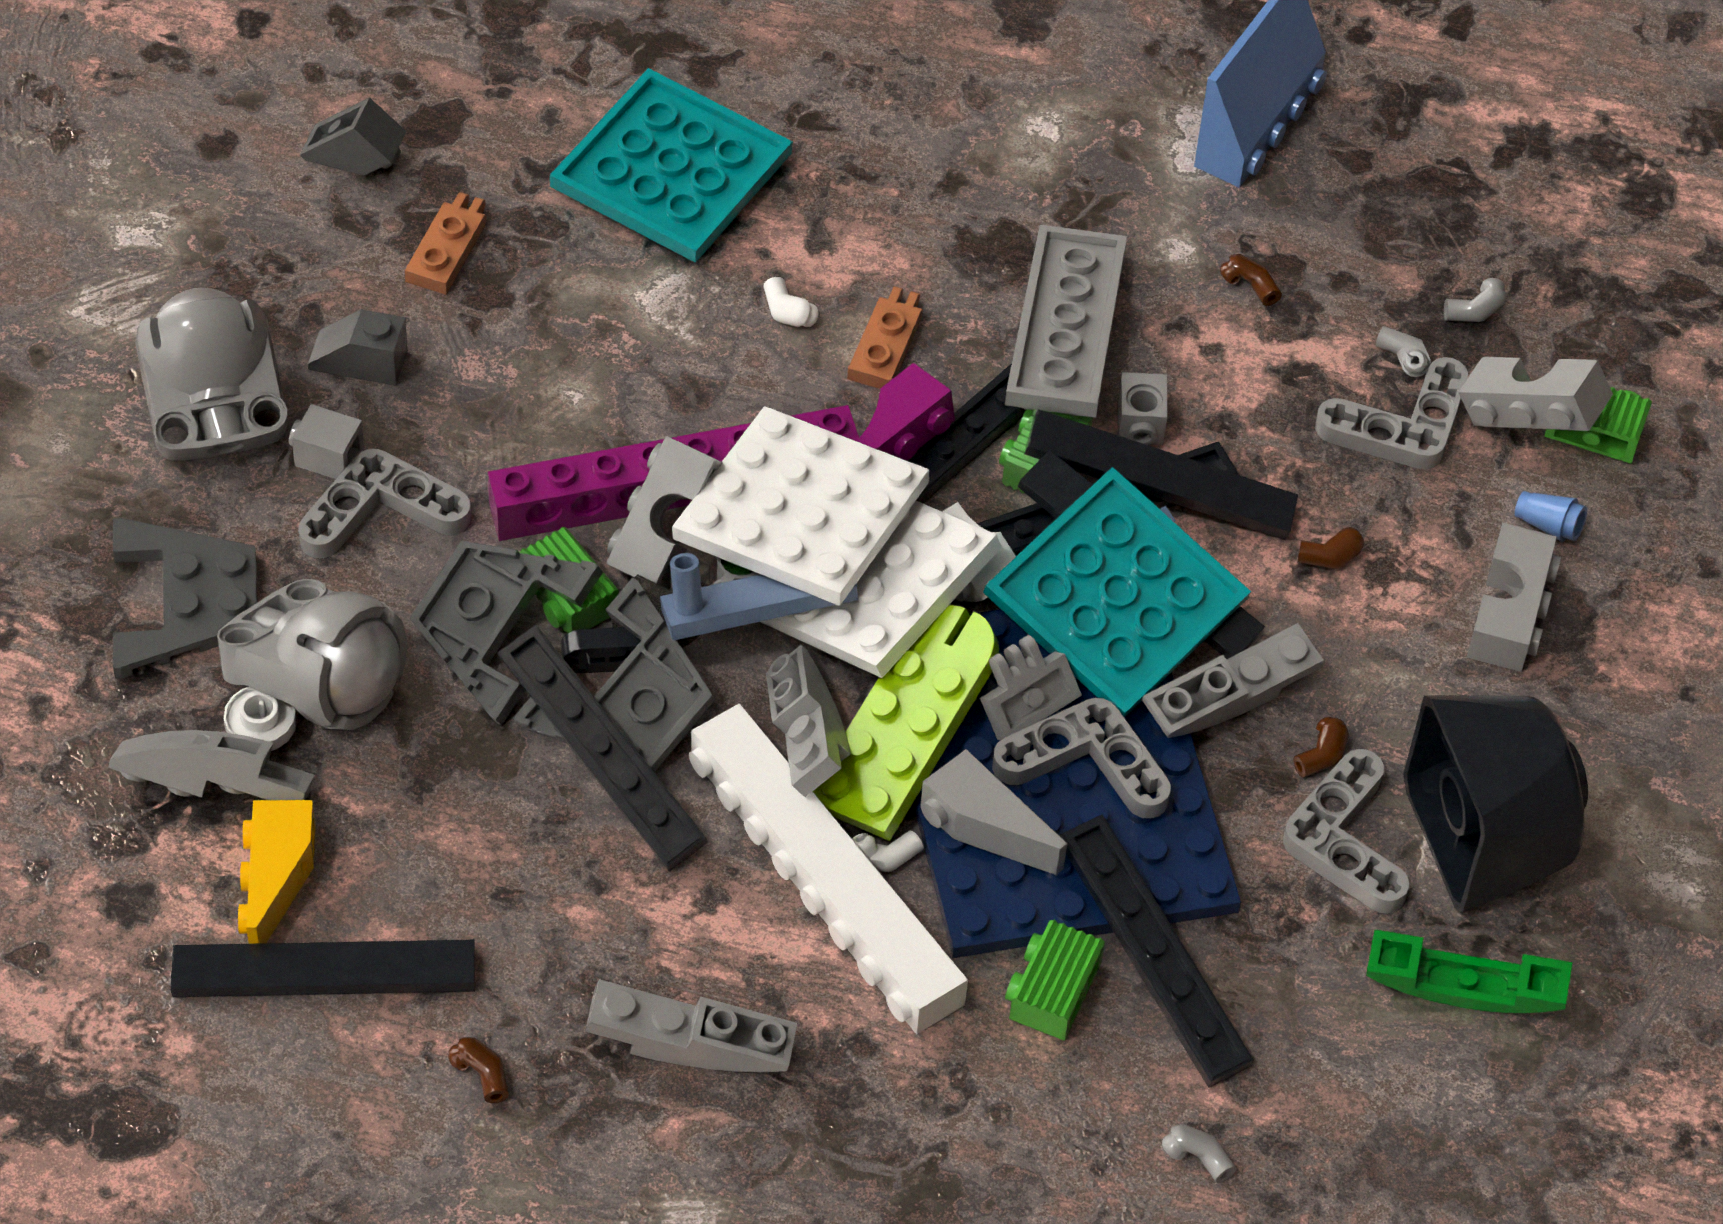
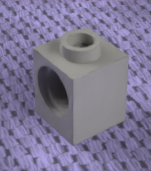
[1118,372,1167,445]

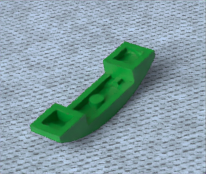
[1366,929,1573,1013]

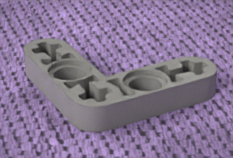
[1315,357,1468,469]
[298,449,471,558]
[992,698,1171,819]
[1283,749,1409,914]

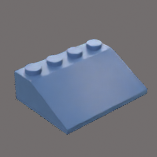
[1194,0,1327,188]

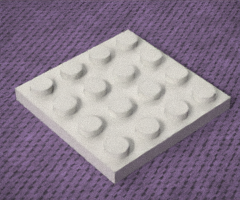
[672,406,929,606]
[761,501,1002,678]

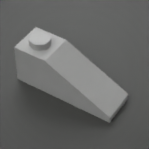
[920,750,1067,875]

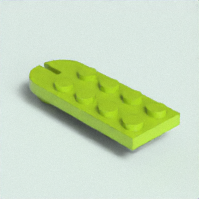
[812,605,999,841]

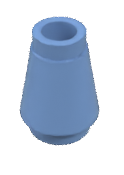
[1515,491,1587,542]

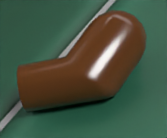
[1220,254,1282,306]
[1297,527,1364,569]
[1293,717,1349,778]
[448,1037,509,1103]

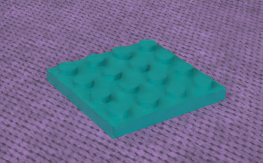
[550,68,793,263]
[983,467,1251,718]

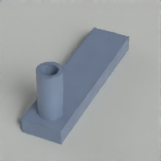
[660,553,858,641]

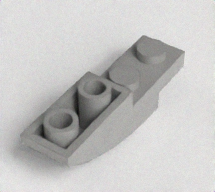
[1142,623,1324,738]
[766,645,850,797]
[108,730,315,800]
[585,979,797,1072]

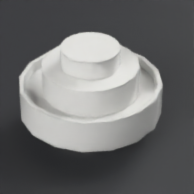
[224,687,296,751]

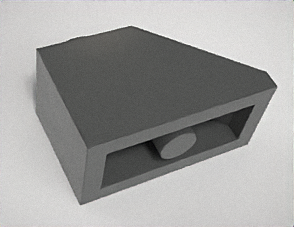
[300,97,406,176]
[308,309,408,386]

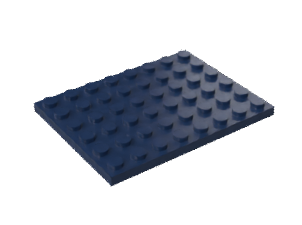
[913,609,1241,958]

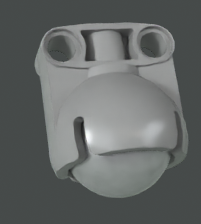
[135,288,287,461]
[217,579,407,730]

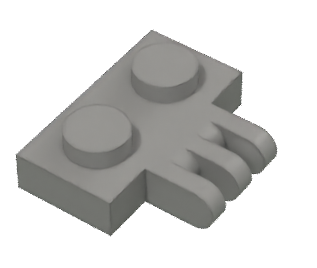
[980,635,1082,740]

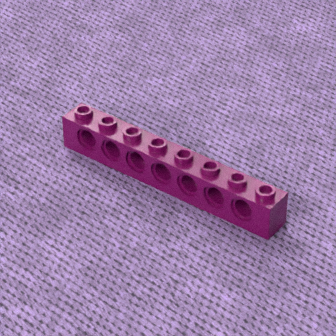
[487,405,859,541]

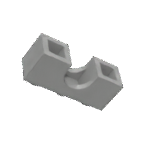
[1458,357,1613,431]
[606,436,723,591]
[1466,522,1561,672]

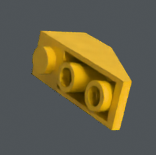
[238,800,316,944]

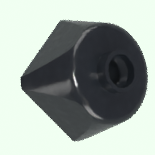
[1403,695,1588,913]

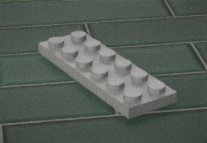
[1005,225,1127,418]

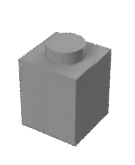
[289,404,364,479]

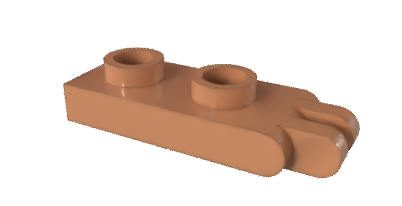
[405,192,487,295]
[847,286,923,389]

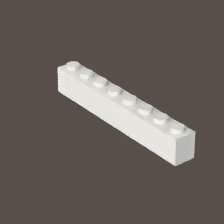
[689,703,968,1034]

